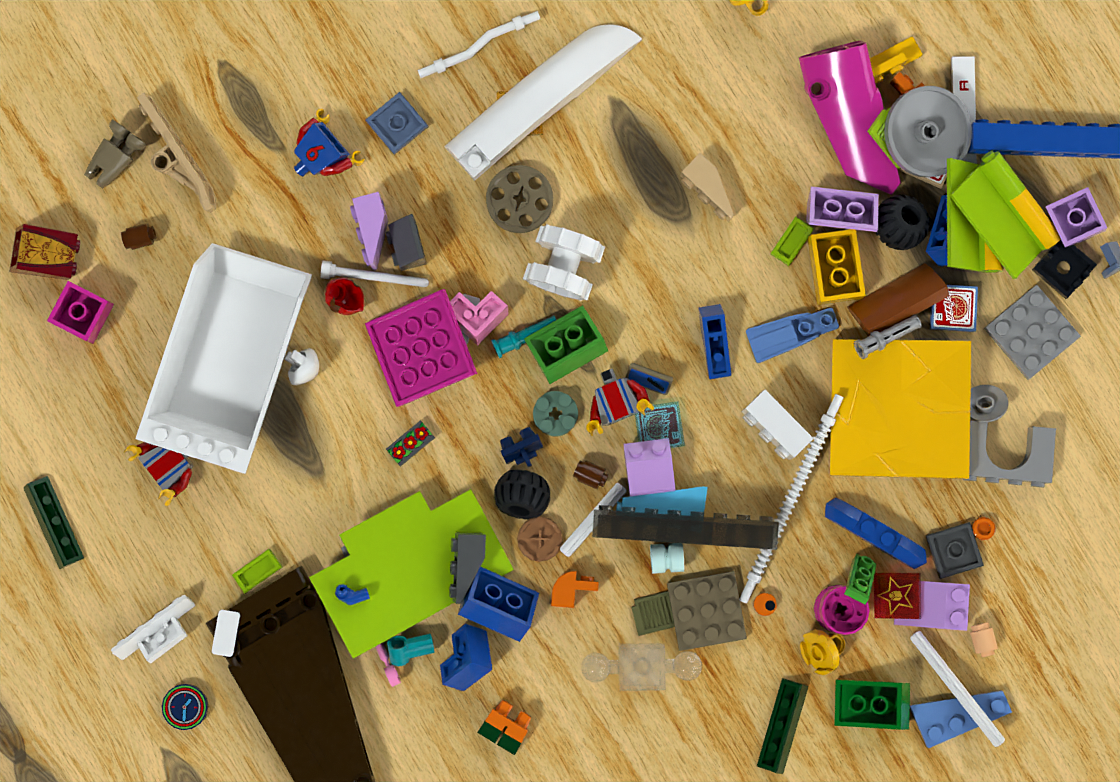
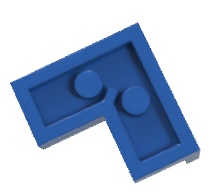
[440,624,493,691]

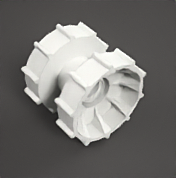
[523,224,605,301]

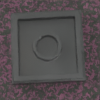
[926,522,984,579]

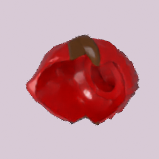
[325,277,364,315]

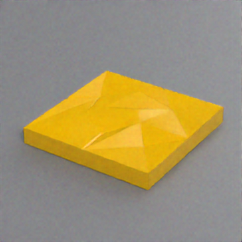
[830,339,971,479]

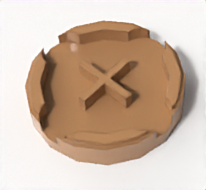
[517,516,562,562]

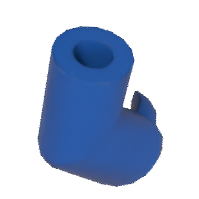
[335,584,370,605]

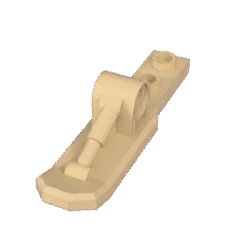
[137,93,216,213]

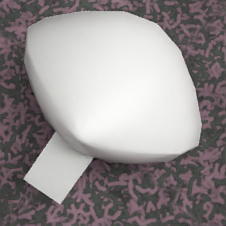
[284,348,319,385]

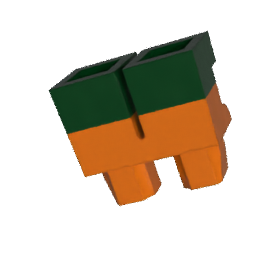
[477,700,531,755]

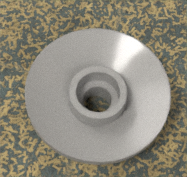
[970,385,1008,422]

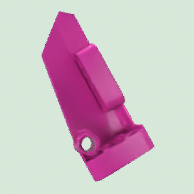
[799,41,900,195]

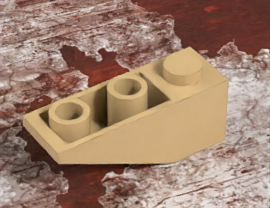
[680,153,734,221]

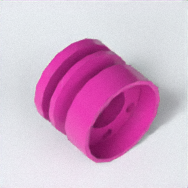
[814,585,870,635]

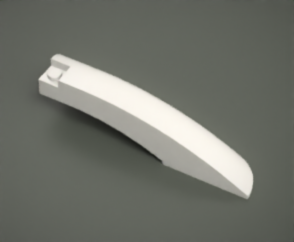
[444,25,642,181]

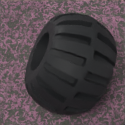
[876,195,930,250]
[494,470,550,520]

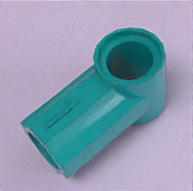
[387,634,435,666]

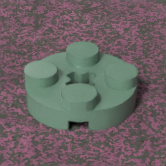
[533,391,578,437]

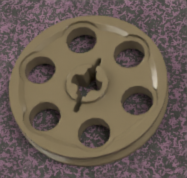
[486,165,553,233]

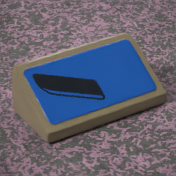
[625,363,673,395]

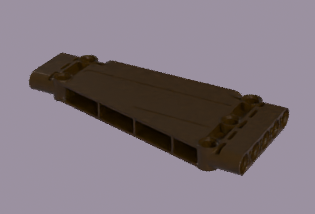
[206,566,375,782]

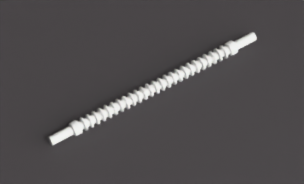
[739,394,844,604]

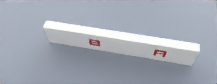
[951,57,977,164]

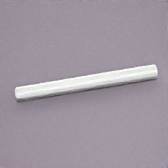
[910,631,1005,747]

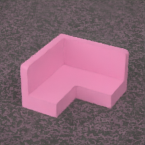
[450,291,508,346]

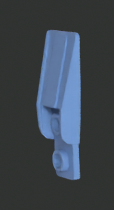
[746,308,839,363]

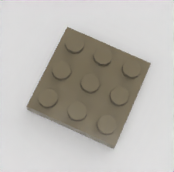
[667,571,747,651]

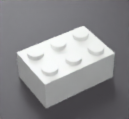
[742,390,814,460]

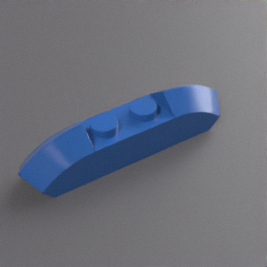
[825,497,927,569]

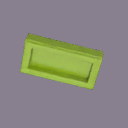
[770,216,814,266]
[232,549,283,594]

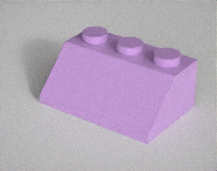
[806,187,879,232]

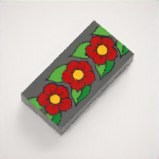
[386,420,435,467]

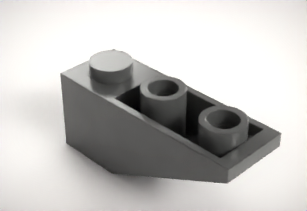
[449,532,486,604]

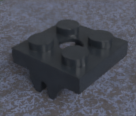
[1032,240,1097,299]

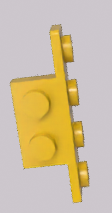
[870,37,923,84]

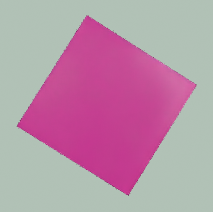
[365,289,478,407]

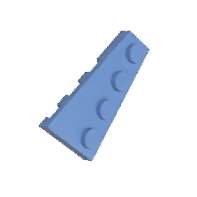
[910,690,1012,748]

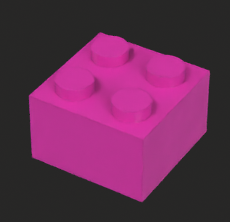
[47,281,114,344]

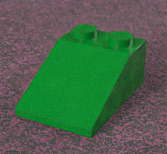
[834,680,910,730]

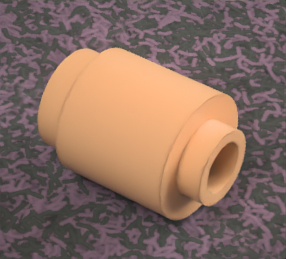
[970,622,998,657]

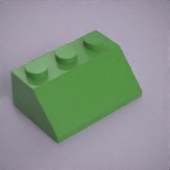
[524,305,608,384]

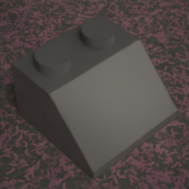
[386,214,427,271]

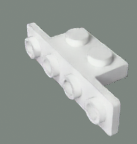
[111,595,195,663]

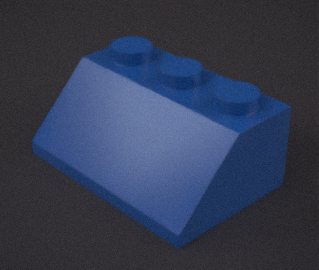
[458,567,539,642]

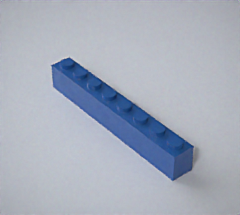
[968,119,1120,159]

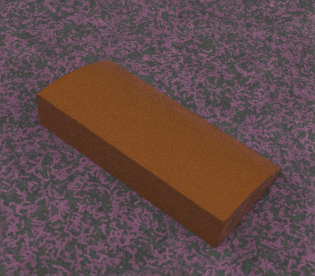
[847,263,949,337]

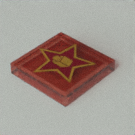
[874,573,921,619]

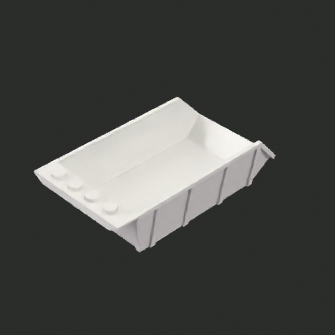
[135,243,312,474]

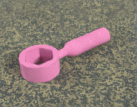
[376,643,401,687]

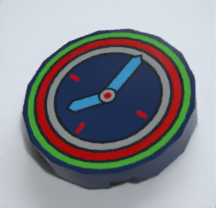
[162,684,209,730]

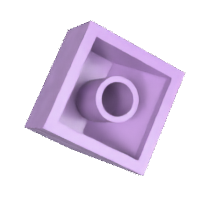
[1046,187,1107,247]
[623,438,675,497]

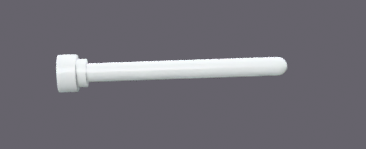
[321,260,429,287]

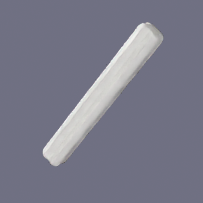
[560,483,627,557]

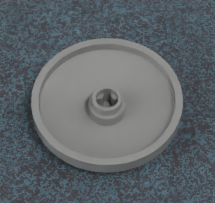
[884,86,972,177]

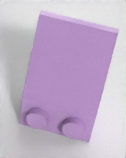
[894,579,970,631]

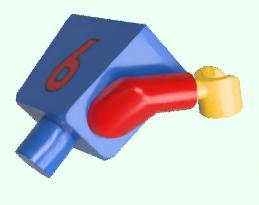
[294,109,365,177]

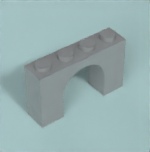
[963,421,1056,488]

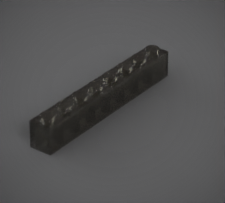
[592,505,779,550]

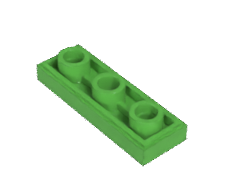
[844,554,876,604]

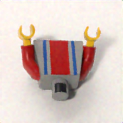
[586,369,654,436]
[124,442,193,506]

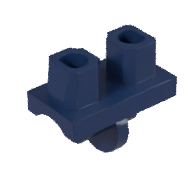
[500,427,543,467]

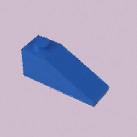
[926,195,947,266]
[698,304,732,379]

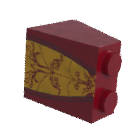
[9,224,80,280]

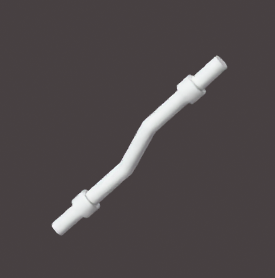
[418,11,540,78]

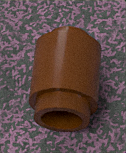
[121,223,157,250]
[573,460,608,489]

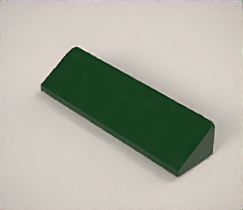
[24,476,84,569]
[757,678,808,774]

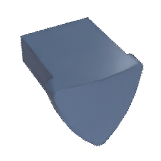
[1100,241,1120,279]

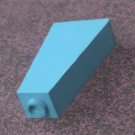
[616,486,708,533]

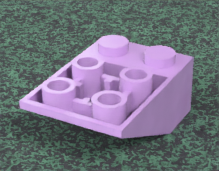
[350,192,388,271]

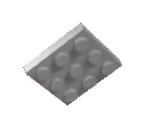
[984,285,1081,380]

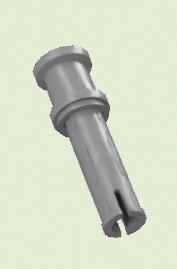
[854,315,921,359]

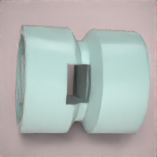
[650,543,684,574]

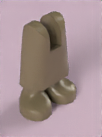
[84,119,147,189]

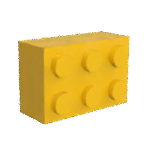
[807,229,866,305]

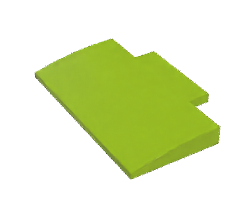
[309,489,514,659]

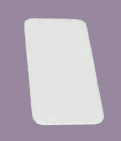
[212,610,240,657]

